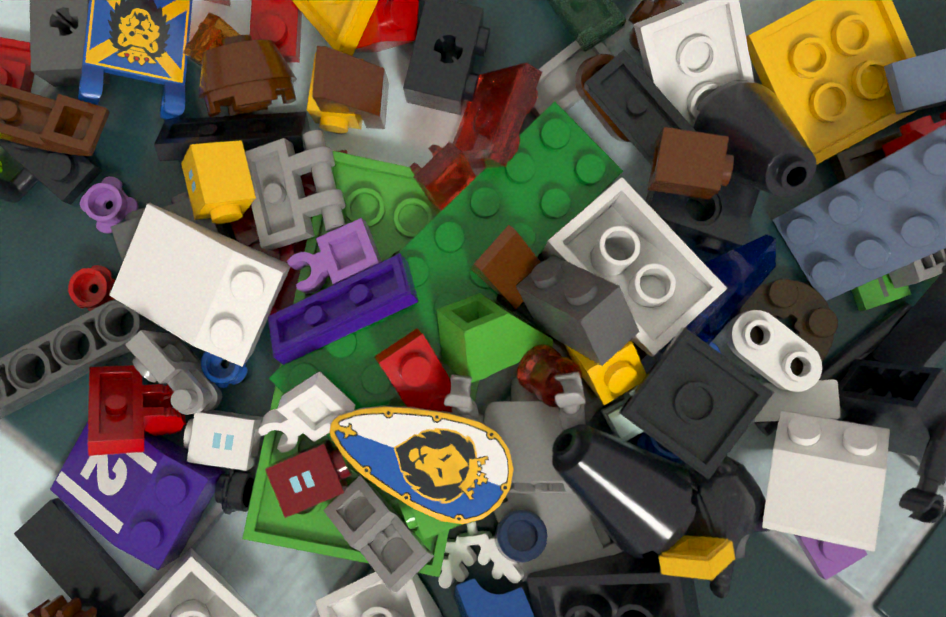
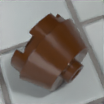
[199,35,297,117]

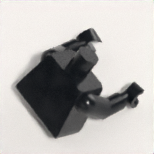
[838,359,946,523]

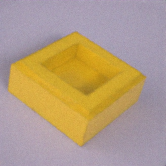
[659,535,735,580]

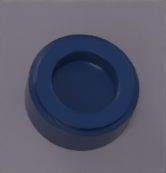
[495,509,548,563]

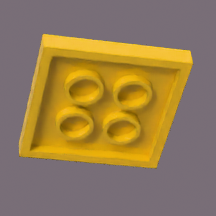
[746,0,917,164]

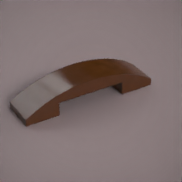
[0,84,110,156]

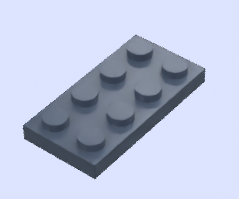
[773,124,946,301]

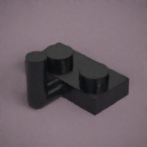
[0,138,102,205]

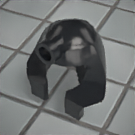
[680,456,770,599]

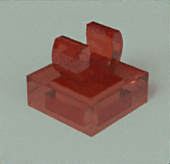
[410,142,476,211]

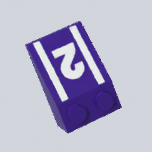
[50,422,226,570]

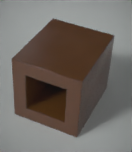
[647,127,734,199]

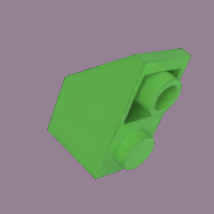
[437,293,553,383]

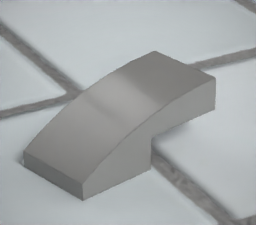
[323,475,434,592]

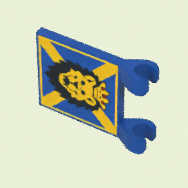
[78,0,193,120]

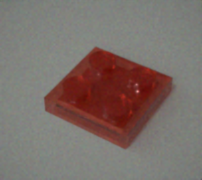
[446,62,542,169]

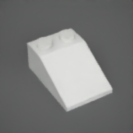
[541,177,727,357]
[109,203,290,367]

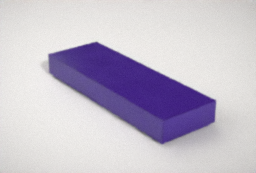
[268,253,419,365]

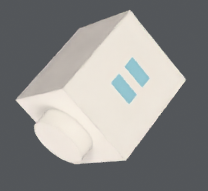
[183,410,263,471]

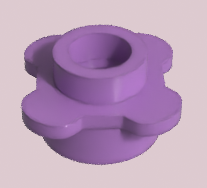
[80,177,139,234]

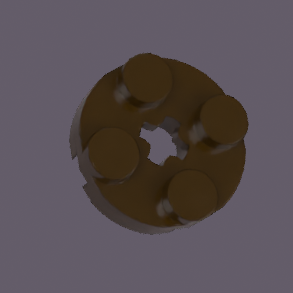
[733,279,838,376]

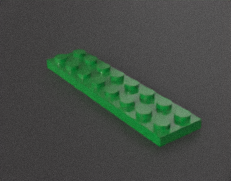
[269,101,623,447]

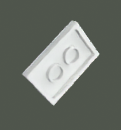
[634,0,755,126]

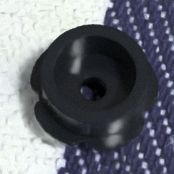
[215,468,256,515]

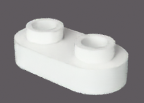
[726,310,822,392]

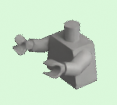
[444,372,586,494]

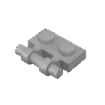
[245,130,346,251]
[125,330,222,415]

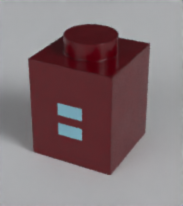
[265,439,352,518]

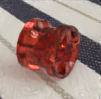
[517,344,582,408]

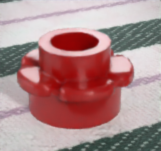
[68,265,115,311]

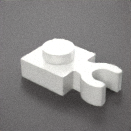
[258,371,355,453]

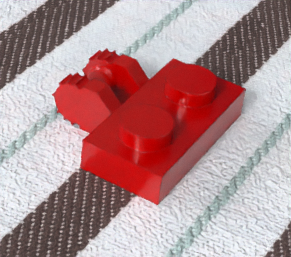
[88,365,186,456]

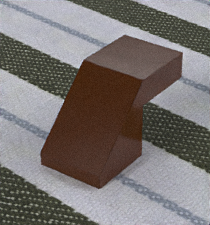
[312,46,389,129]
[471,225,541,312]

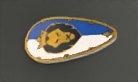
[329,406,514,524]

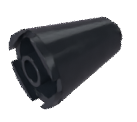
[692,80,817,197]
[552,424,698,558]

